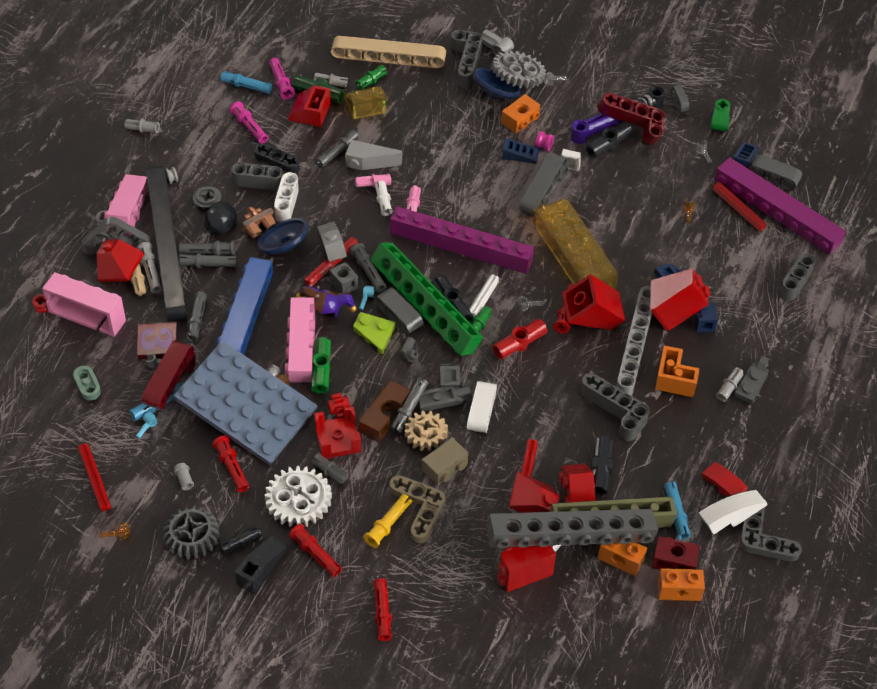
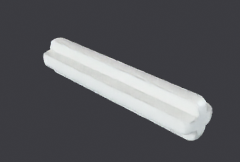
[469,274,499,317]

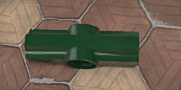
[292,75,344,104]

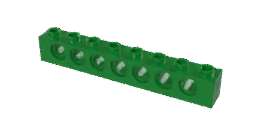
[370,243,483,356]

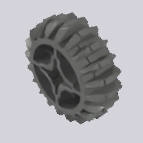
[163,505,220,560]

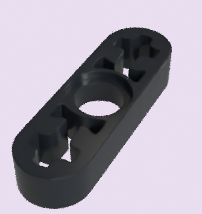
[254,143,300,173]

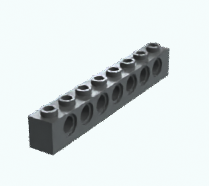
[486,509,658,548]

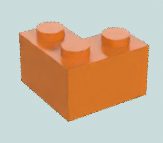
[655,346,700,397]

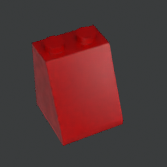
[650,268,710,331]
[562,274,626,330]
[497,545,556,592]

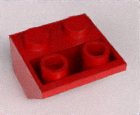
[288,86,331,127]

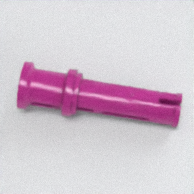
[269,58,295,100]
[229,101,269,143]

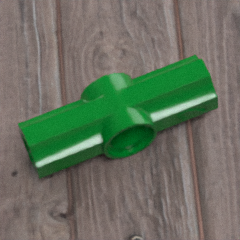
[312,337,331,394]

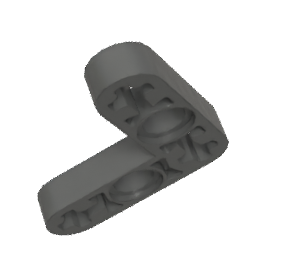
[81,217,151,255]
[740,507,802,562]

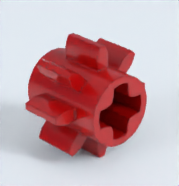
[327,392,350,418]

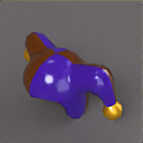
[296,286,357,318]

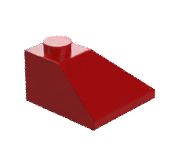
[97,239,144,282]
[509,472,559,513]

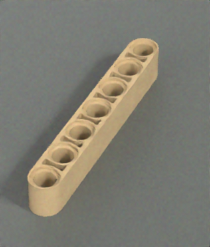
[331,36,446,68]

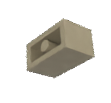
[422,438,468,486]

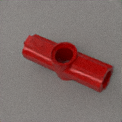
[492,319,548,359]

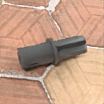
[311,453,348,484]

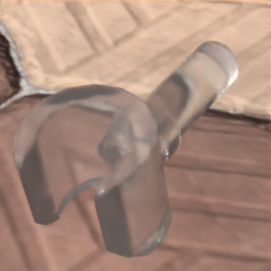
[544,72,567,86]
[696,140,712,163]
[517,296,544,311]

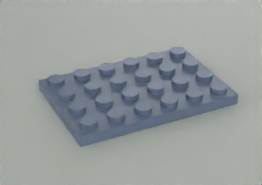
[174,340,318,466]

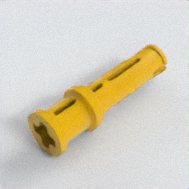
[363,494,412,548]

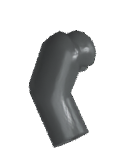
[401,337,419,362]

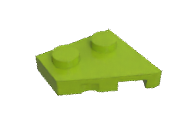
[353,312,396,354]

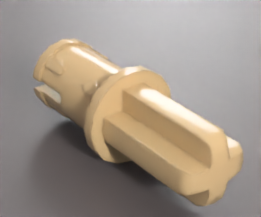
[130,264,146,296]

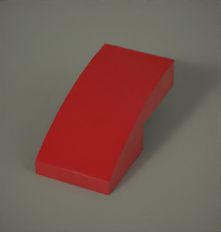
[702,462,747,497]

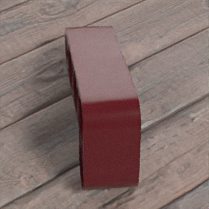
[597,92,665,145]
[141,340,196,410]

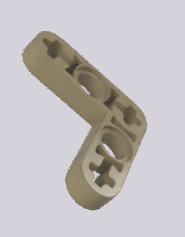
[390,475,445,543]

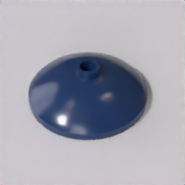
[473,68,521,99]
[257,218,309,254]

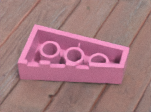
[104,174,148,239]
[285,298,315,383]

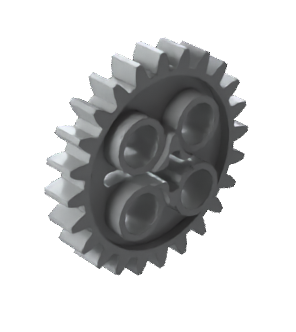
[492,50,546,88]

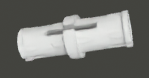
[375,181,393,216]

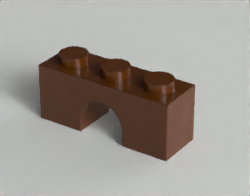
[358,380,411,443]

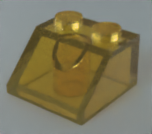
[344,86,386,119]

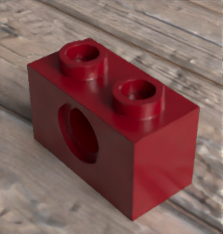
[652,536,700,570]

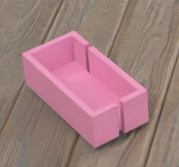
[42,272,126,337]

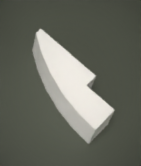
[699,490,768,534]

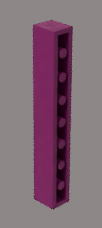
[714,157,846,254]
[390,206,534,274]

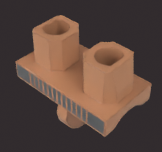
[241,206,276,238]

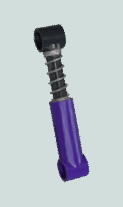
[571,85,665,144]

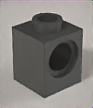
[330,262,358,293]
[439,363,460,386]

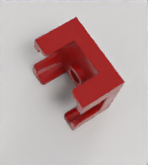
[314,407,361,458]

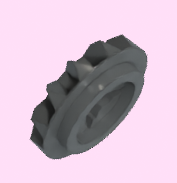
[193,186,221,210]

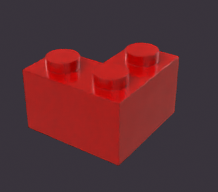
[558,463,596,503]

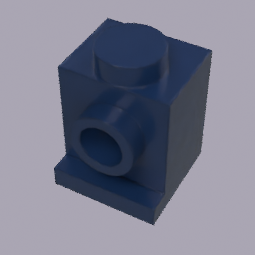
[694,302,718,332]

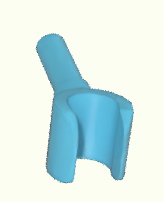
[359,286,374,310]
[136,411,157,439]

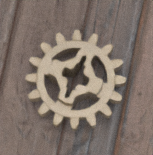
[405,410,448,451]

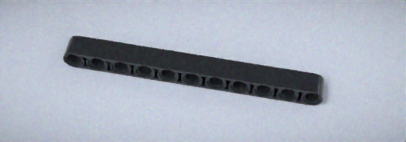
[146,165,187,321]

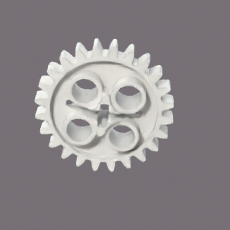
[265,466,332,527]

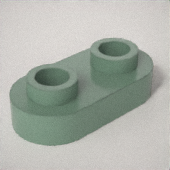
[73,366,101,400]

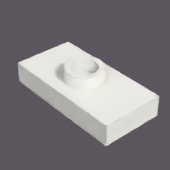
[562,149,581,171]

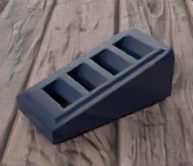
[502,138,539,164]
[732,142,759,169]

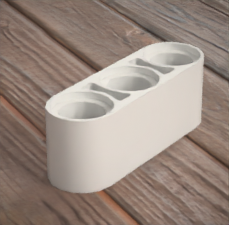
[274,172,298,222]
[467,381,497,433]

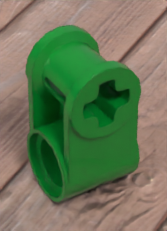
[710,99,730,132]

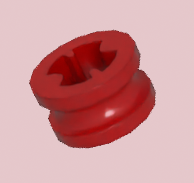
[32,294,48,313]

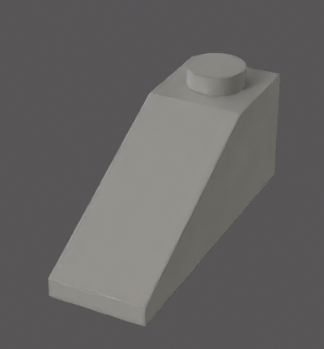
[345,140,402,170]
[317,221,347,262]

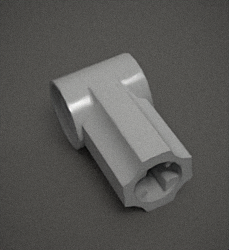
[482,29,514,55]

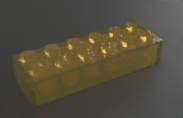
[533,198,619,289]

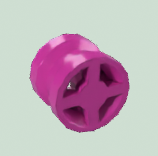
[535,131,554,152]

